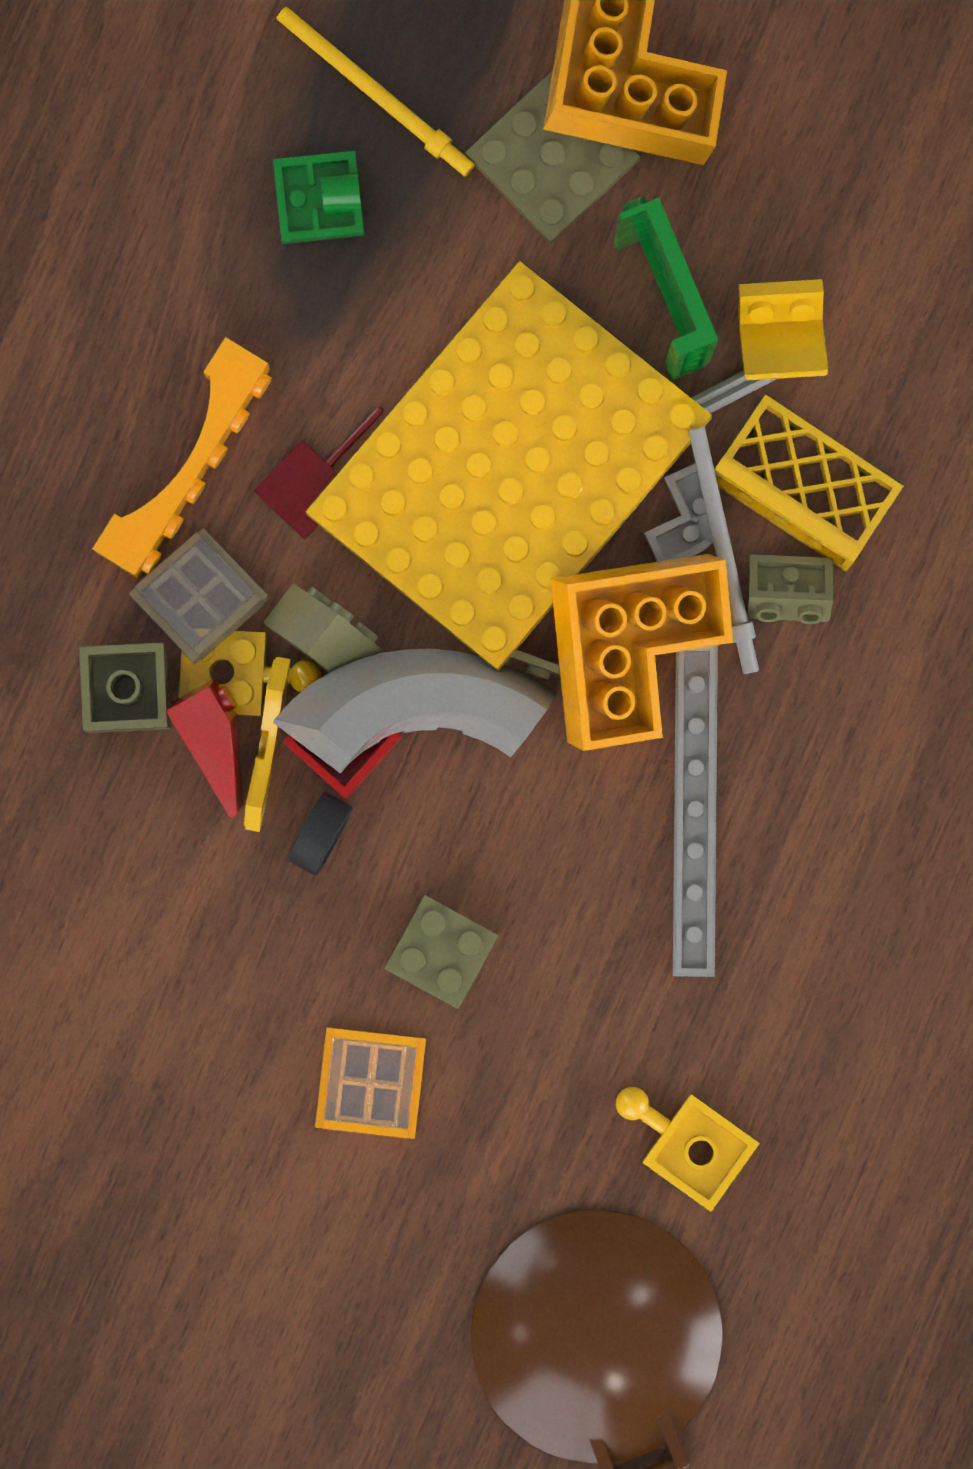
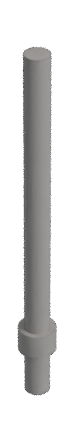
[688,426,759,674]

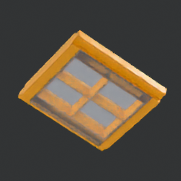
[315,1027,426,1139]

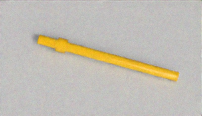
[276,6,475,177]

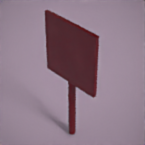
[254,407,384,540]

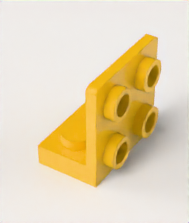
[738,279,828,380]

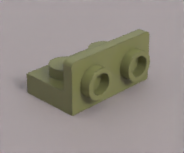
[747,554,833,624]

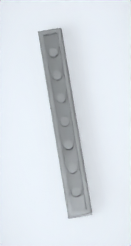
[672,645,718,977]

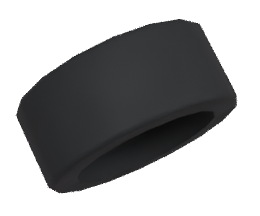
[287,792,353,876]

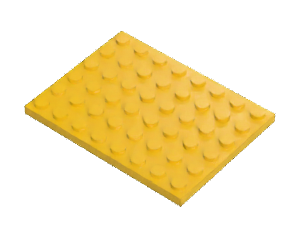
[306,261,712,671]

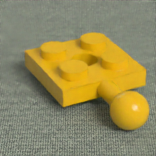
[179,629,322,717]
[616,1087,760,1212]

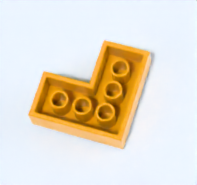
[543,0,727,165]
[550,554,733,751]

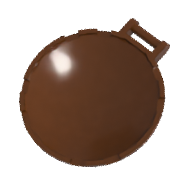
[471,1209,723,1469]

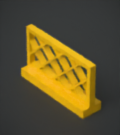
[714,394,904,572]

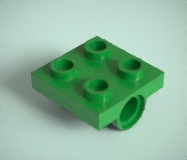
[273,151,364,244]

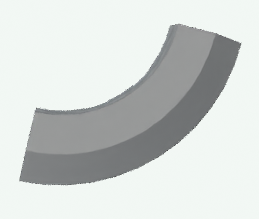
[273,649,557,773]

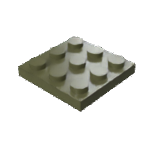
[465,70,640,245]

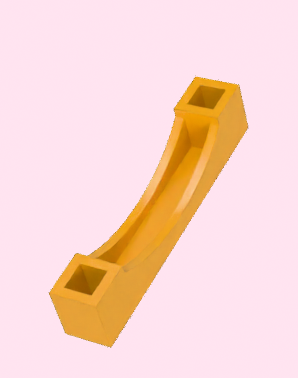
[92,337,272,579]

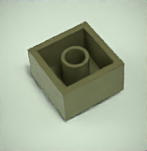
[79,643,171,733]
[384,895,499,1009]

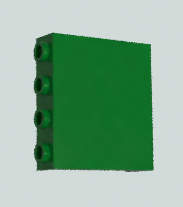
[613,196,718,382]

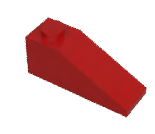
[166,678,243,819]

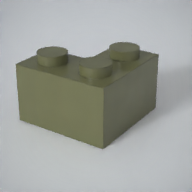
[263,583,385,673]

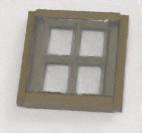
[129,528,269,664]

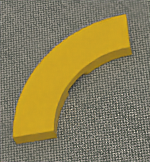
[244,657,291,832]

